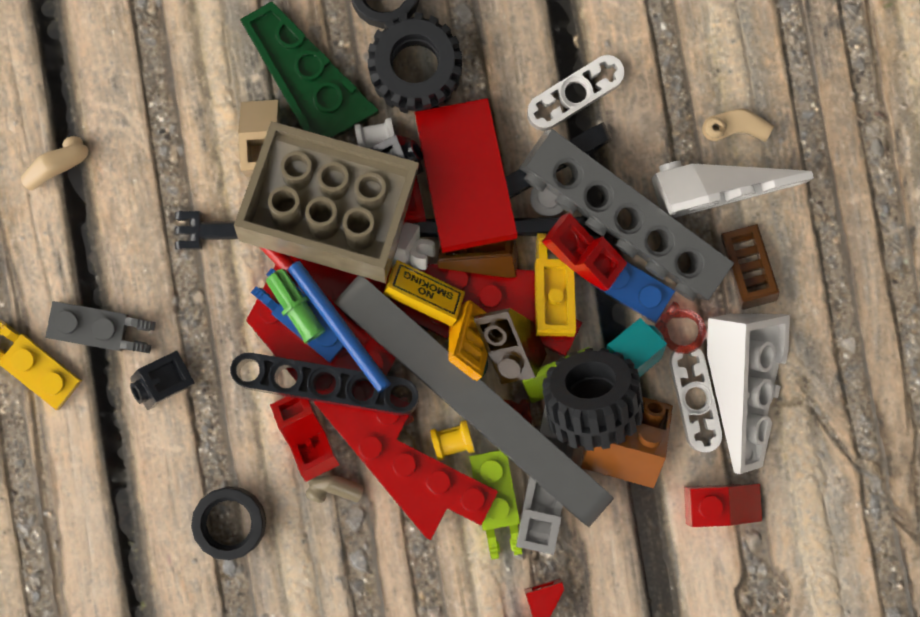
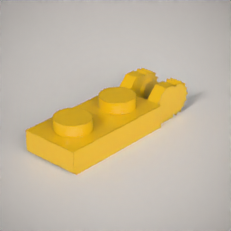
[534,233,576,337]
[0,319,82,410]

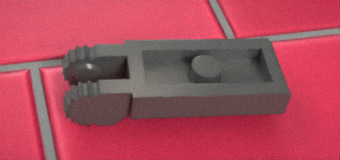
[45,301,156,354]

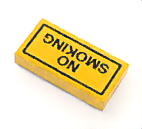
[383,260,465,327]

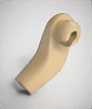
[702,109,774,142]
[21,136,89,191]

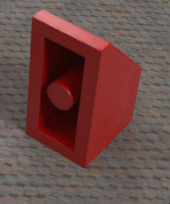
[684,483,762,527]

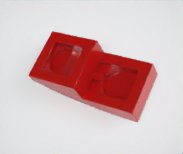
[542,213,627,291]

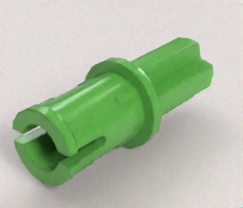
[266,269,326,343]

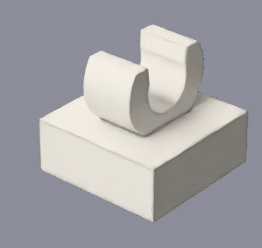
[392,222,435,270]

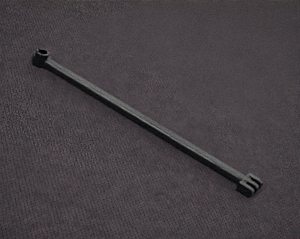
[175,211,606,250]

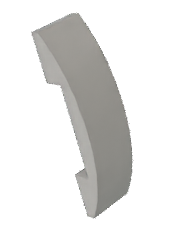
[516,406,574,555]

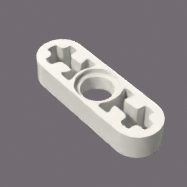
[527,55,624,131]
[669,345,722,452]

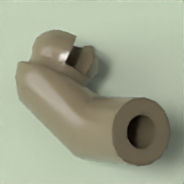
[306,476,364,503]

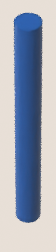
[288,261,391,393]

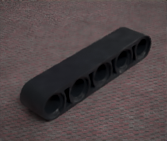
[230,353,419,416]

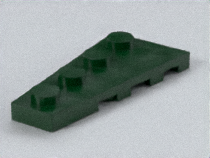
[240,1,379,139]

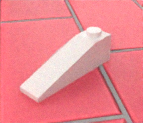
[651,161,814,218]
[706,314,790,474]

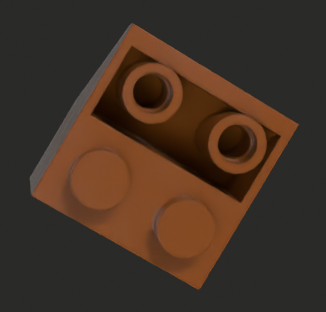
[580,397,673,488]

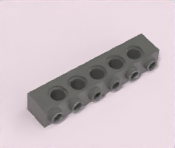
[519,129,734,301]

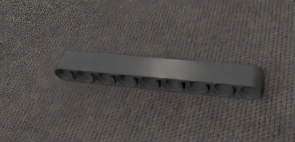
[334,275,614,527]

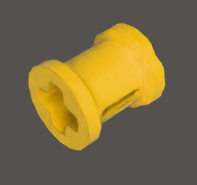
[430,420,475,461]

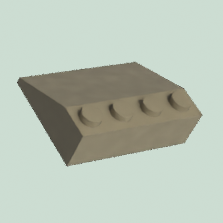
[234,121,419,283]

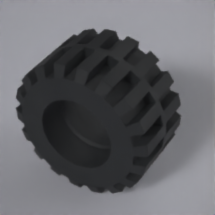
[367,12,462,114]
[542,348,644,451]

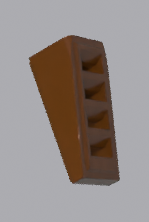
[721,224,780,310]
[437,239,518,278]

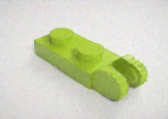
[469,450,523,560]

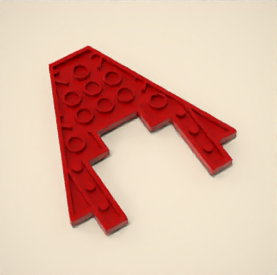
[246,255,583,540]

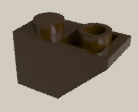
[473,308,547,384]

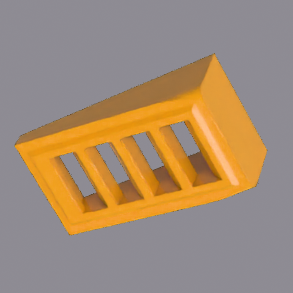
[448,301,488,381]

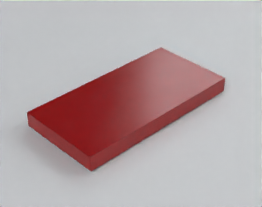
[414,98,517,253]

